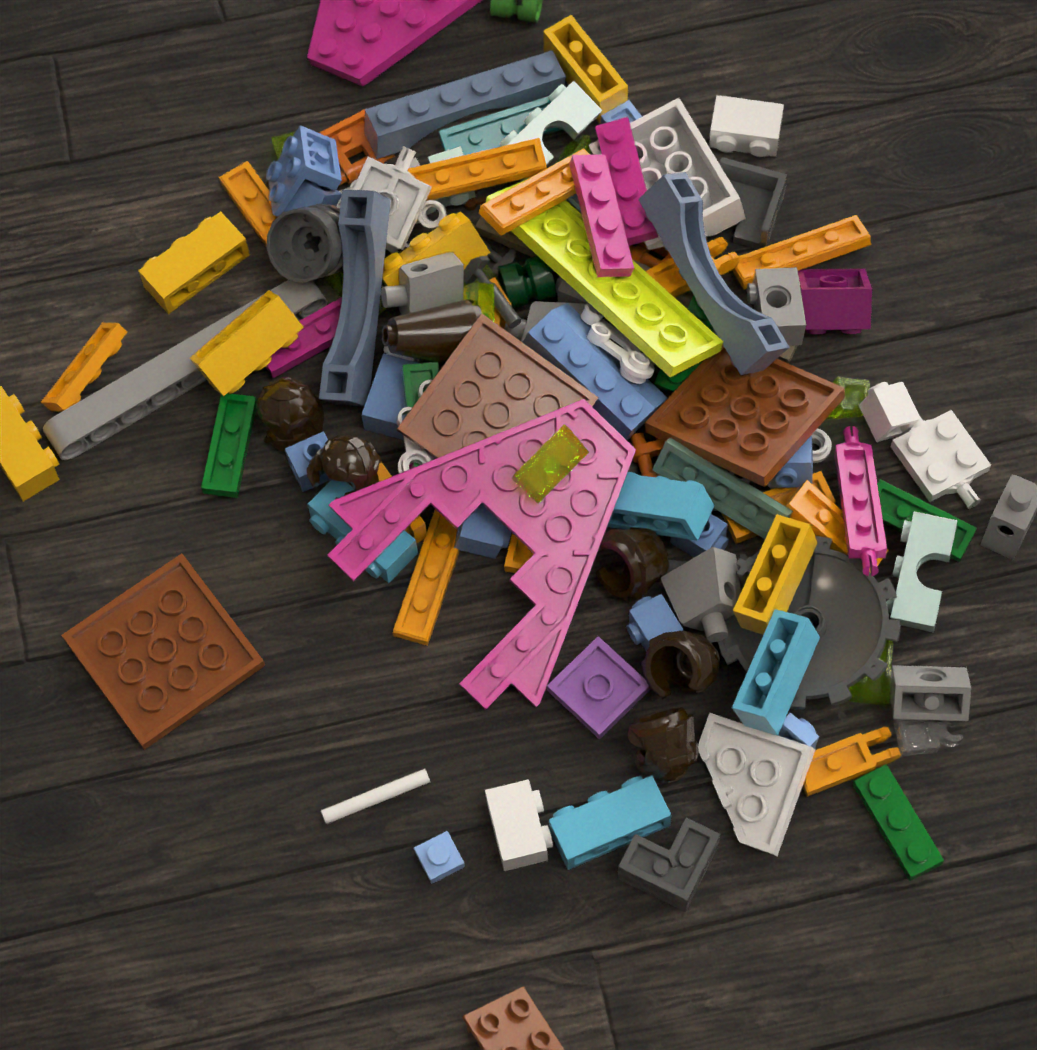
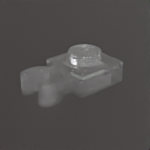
[893,719,964,757]

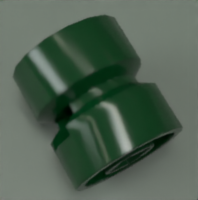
[497,256,556,309]

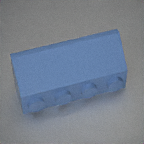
[523,303,668,440]

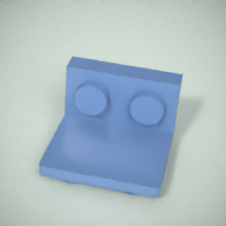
[266,126,342,217]

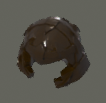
[256,377,325,451]
[307,435,381,500]
[596,527,670,603]
[641,631,720,700]
[628,707,699,783]

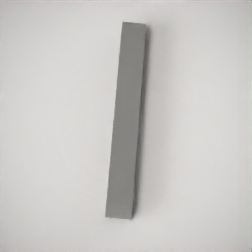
[43,280,327,460]

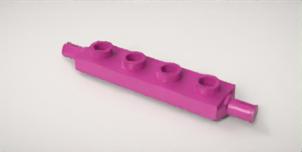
[834,426,887,576]

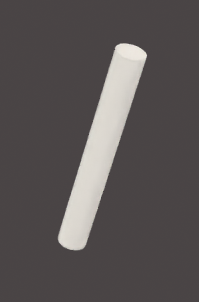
[321,769,430,824]

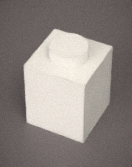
[859,382,921,442]

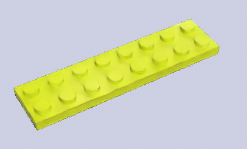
[485,177,723,377]

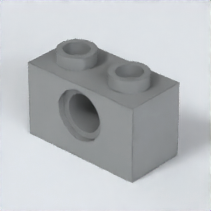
[747,267,806,346]
[890,665,971,721]

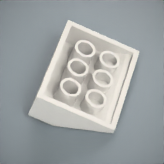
[588,98,746,250]

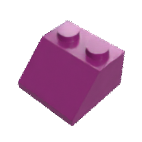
[798,269,872,334]

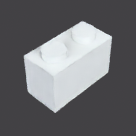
[709,95,784,157]
[485,779,553,871]

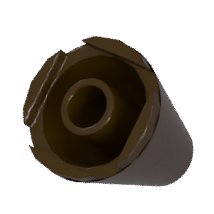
[382,299,482,365]

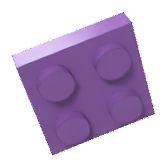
[547,636,651,739]

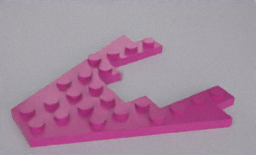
[307,0,481,86]
[327,399,636,710]

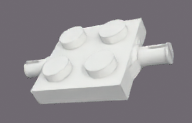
[353,146,432,250]
[890,410,991,509]

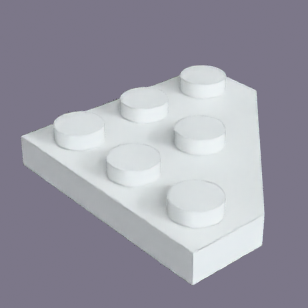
[698,713,815,856]

